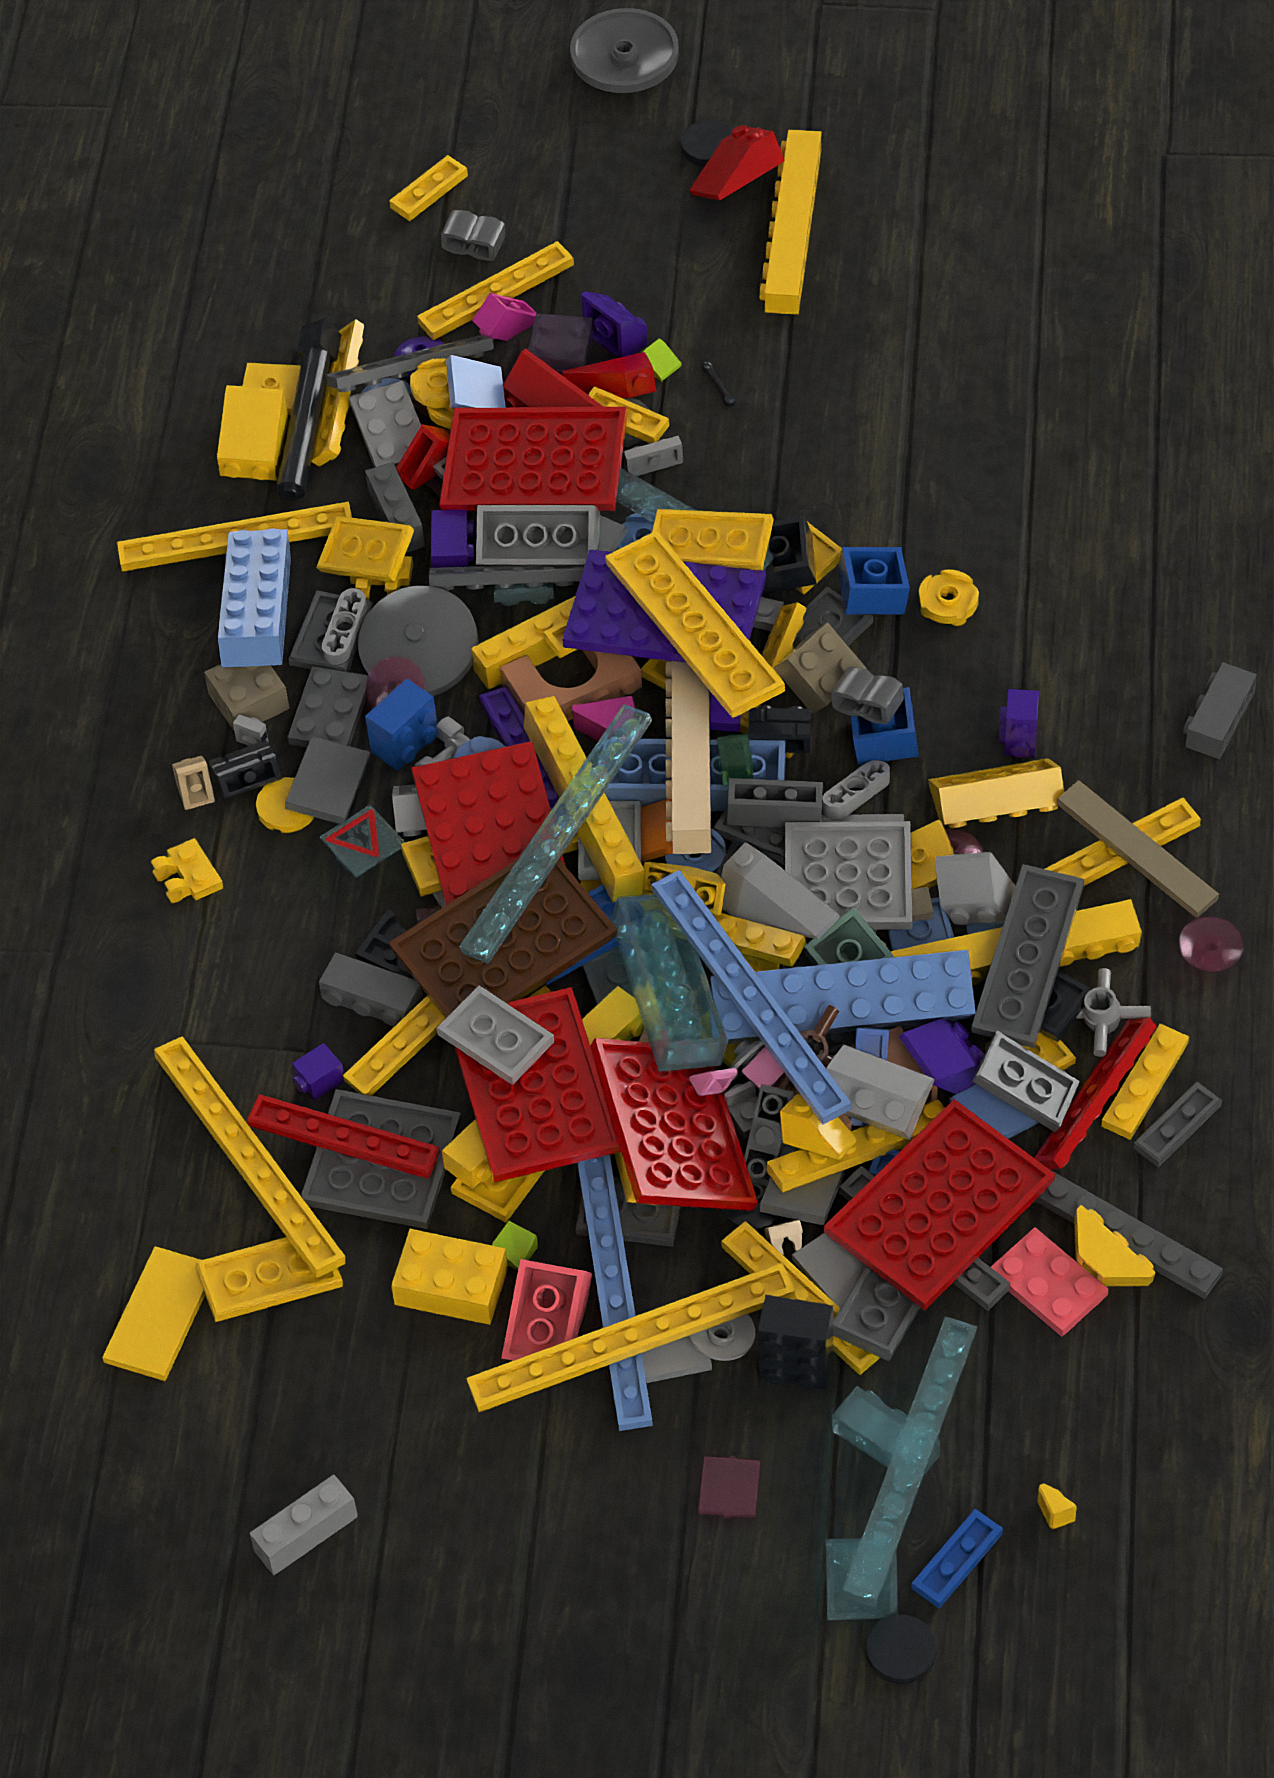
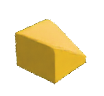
[1037,1484,1077,1530]

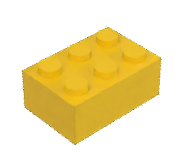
[391,1229,508,1325]

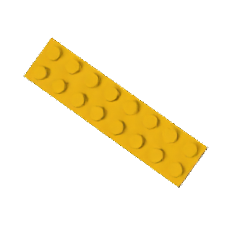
[605,530,785,718]

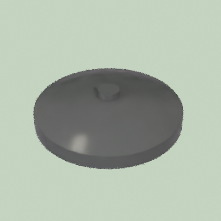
[570,8,679,93]
[358,586,478,696]

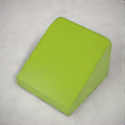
[641,338,681,382]

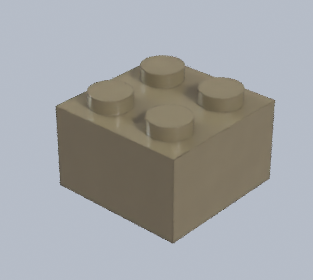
[774,622,867,714]
[204,664,290,732]

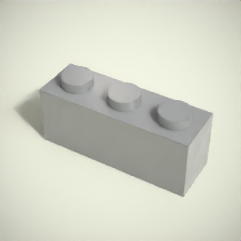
[249,1475,358,1576]

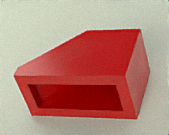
[396,424,450,490]

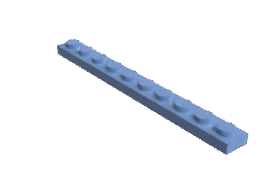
[652,870,851,1125]
[578,1155,653,1431]

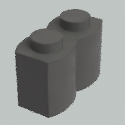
[441,210,505,261]
[831,667,904,724]

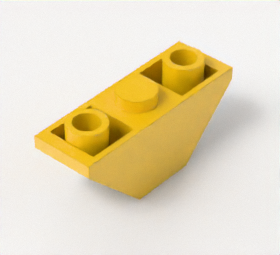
[642,862,726,915]
[1074,1205,1156,1287]

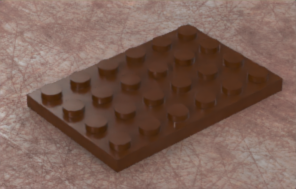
[389,842,618,1019]

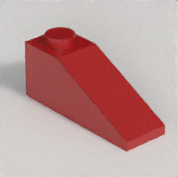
[562,352,657,398]

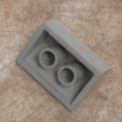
[826,1045,934,1140]

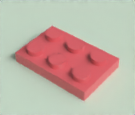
[991,1227,1108,1337]

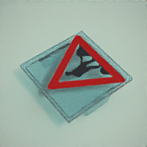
[320,805,405,878]

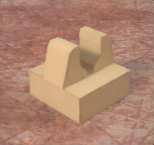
[764,1220,803,1255]

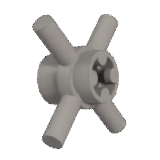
[1076,968,1151,1057]

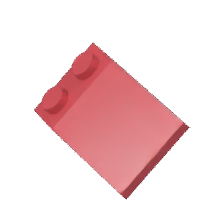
[502,1259,593,1361]

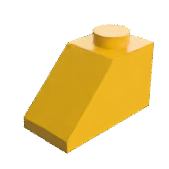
[780,1094,856,1160]

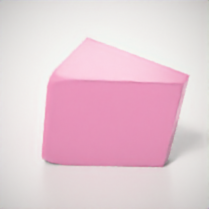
[689,1068,738,1096]

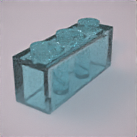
[832,1386,940,1486]

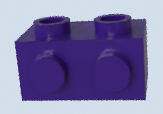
[431,509,475,568]
[999,689,1039,758]

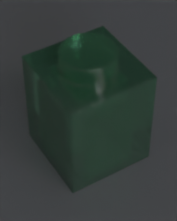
[717,734,753,785]

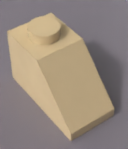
[172,756,215,810]

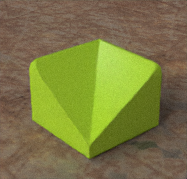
[491,1221,538,1271]

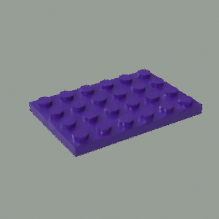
[562,549,766,663]

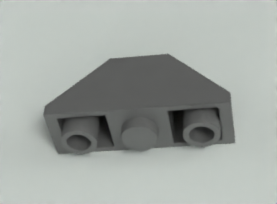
[744,1084,794,1187]

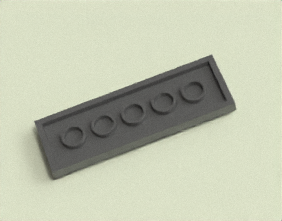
[971,864,1084,1048]

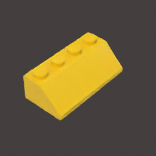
[928,758,1064,828]

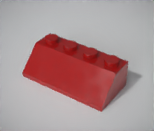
[503,348,603,408]

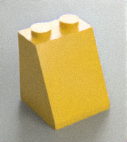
[217,385,289,481]

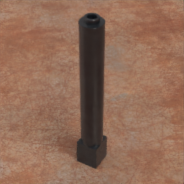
[276,318,342,501]

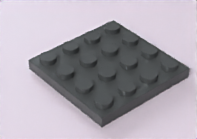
[301,1089,461,1229]

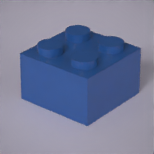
[838,547,910,615]
[365,678,438,771]
[851,687,919,765]

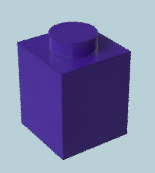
[292,1043,344,1101]

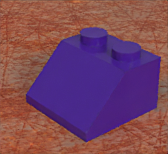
[581,291,647,358]
[899,1018,984,1094]

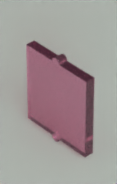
[699,1455,761,1519]

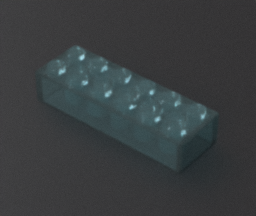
[611,894,728,1072]

